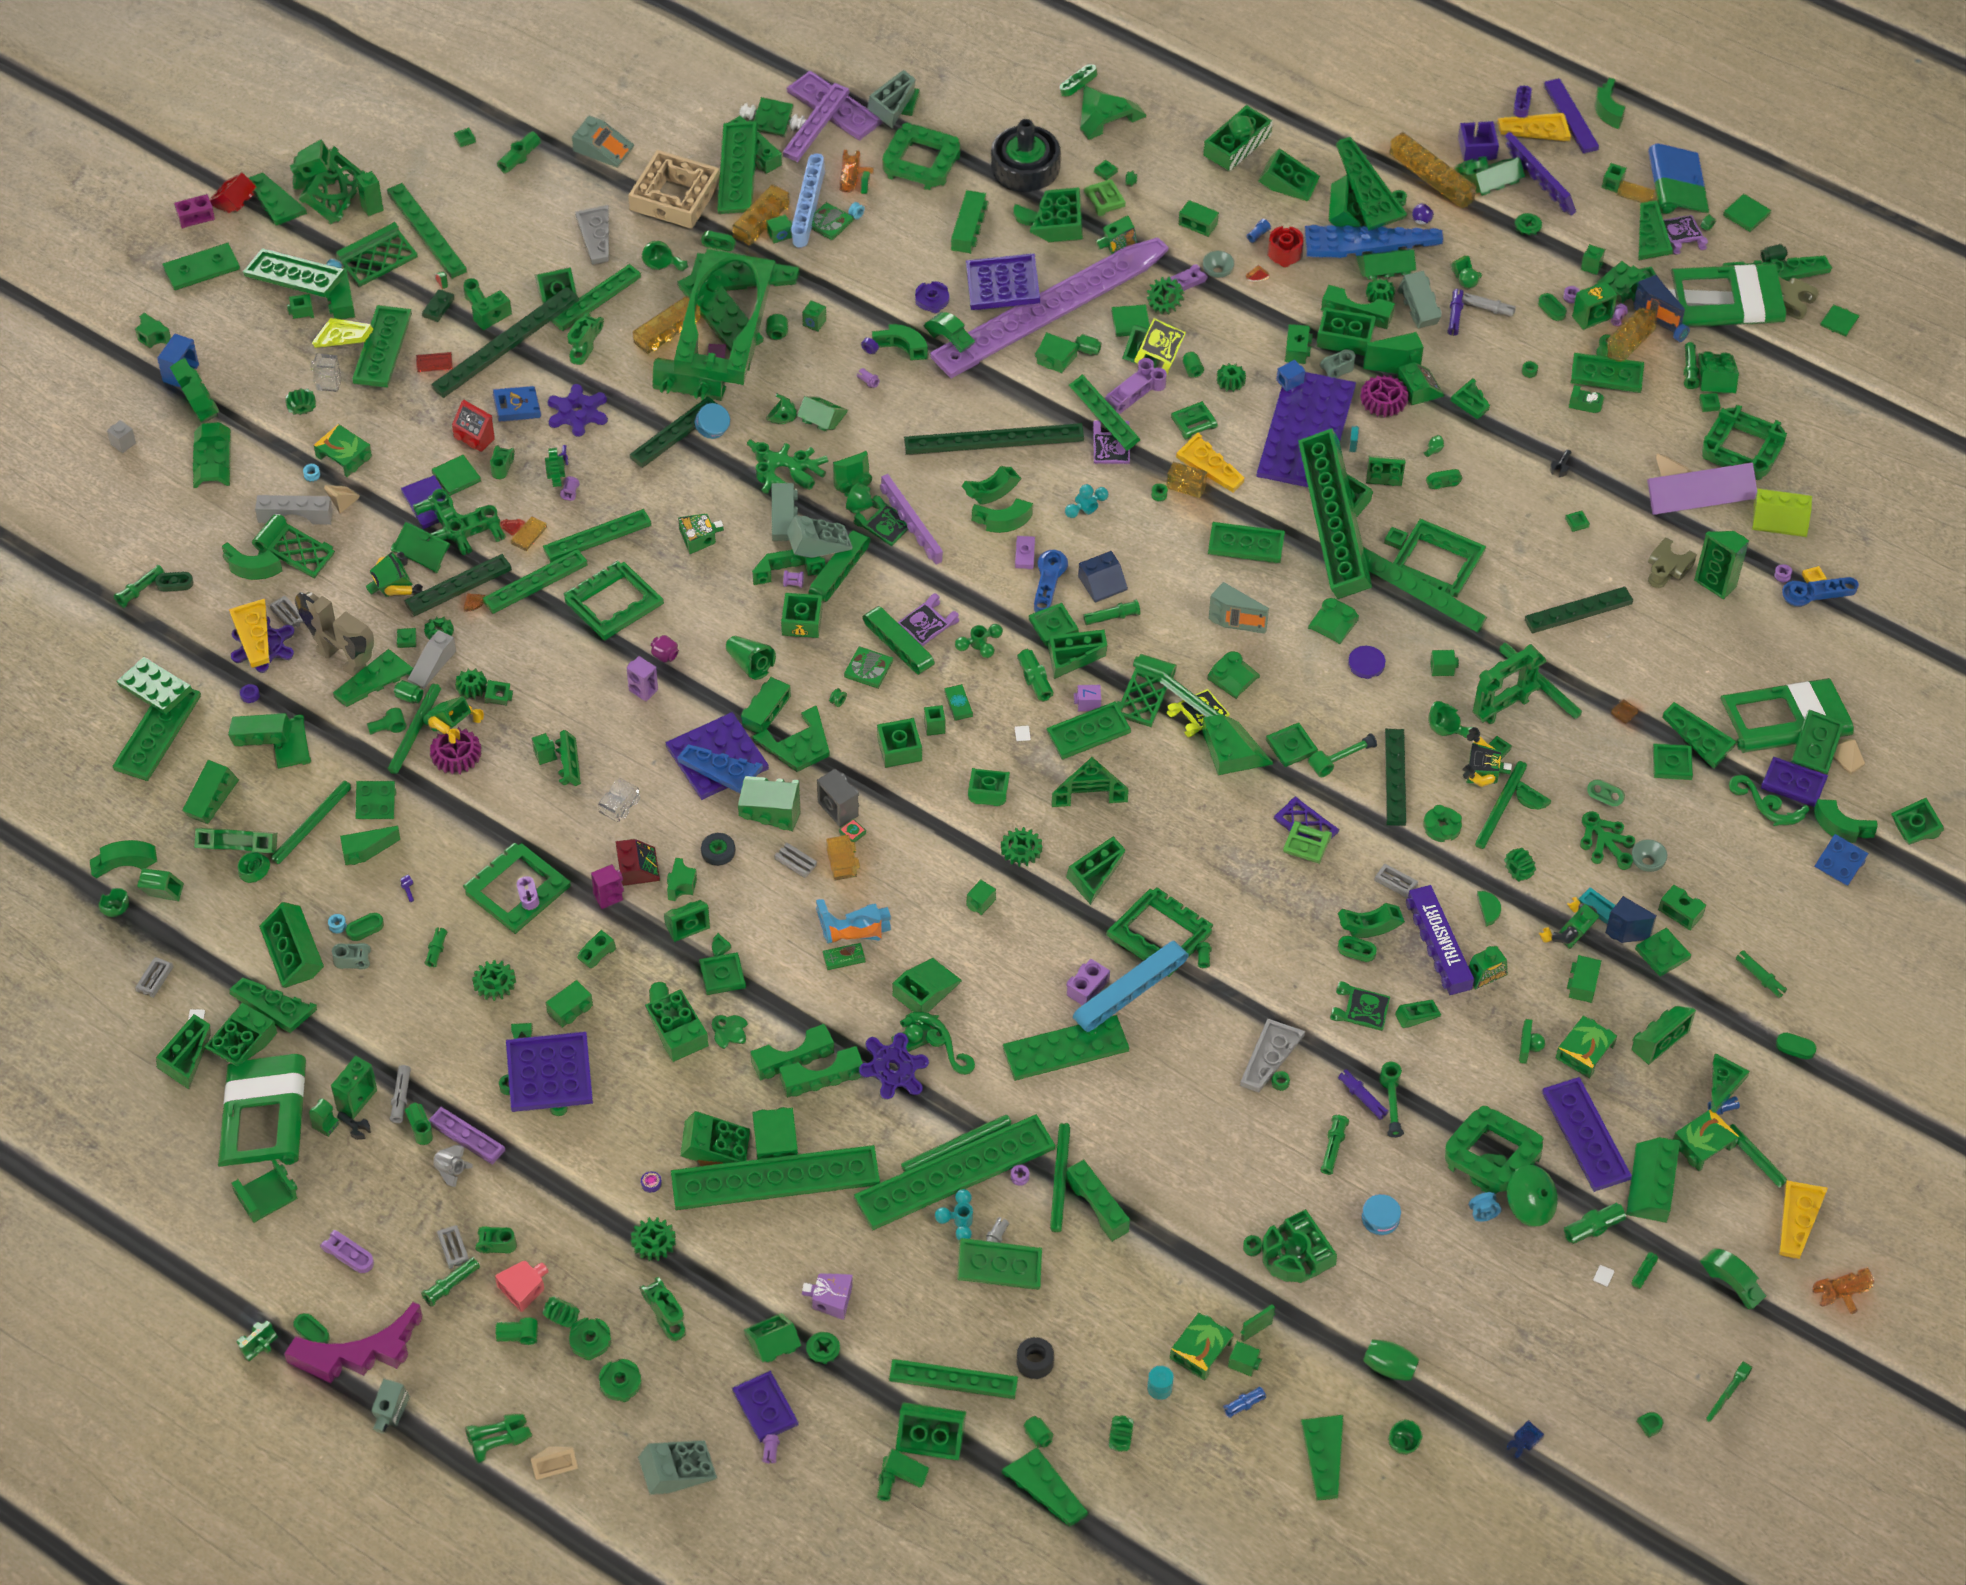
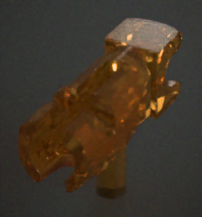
[839,150,874,193]
[1812,1267,1874,1314]

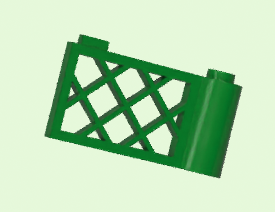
[252,514,335,579]
[1117,654,1177,728]

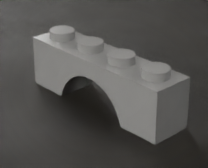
[255,495,333,525]

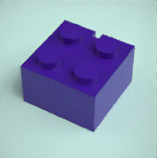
[1458,121,1499,162]

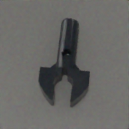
[1550,449,1572,478]
[337,1111,371,1140]

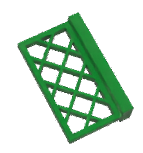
[336,222,418,287]

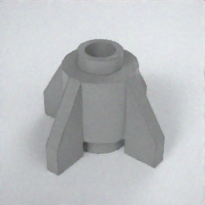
[434,1145,473,1187]

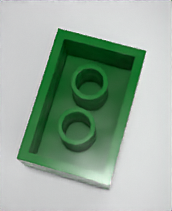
[1316,308,1376,356]

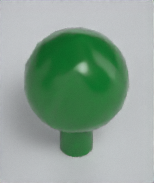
[1458,268,1482,289]

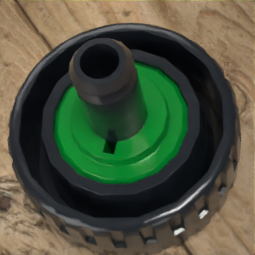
[991,119,1061,192]

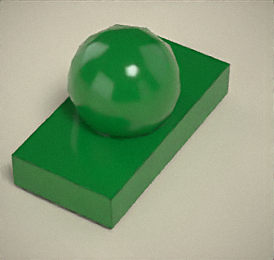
[1519,1019,1545,1064]
[891,1023,931,1052]

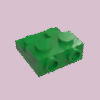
[1597,261,1646,304]

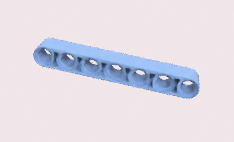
[791,153,825,247]

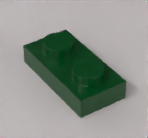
[422,289,455,322]

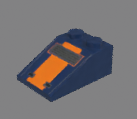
[1633,275,1685,333]

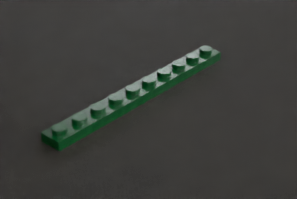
[431,287,579,398]
[904,423,1084,455]

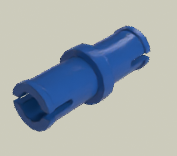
[1223,1386,1266,1418]

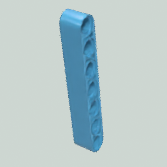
[1073,941,1189,1032]

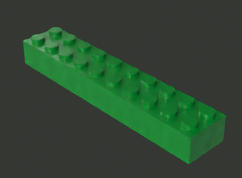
[1298,428,1372,599]

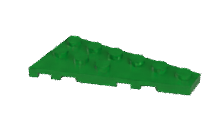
[1336,137,1408,231]
[691,253,799,291]

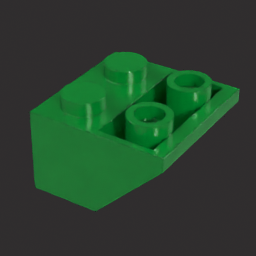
[1366,455,1406,486]

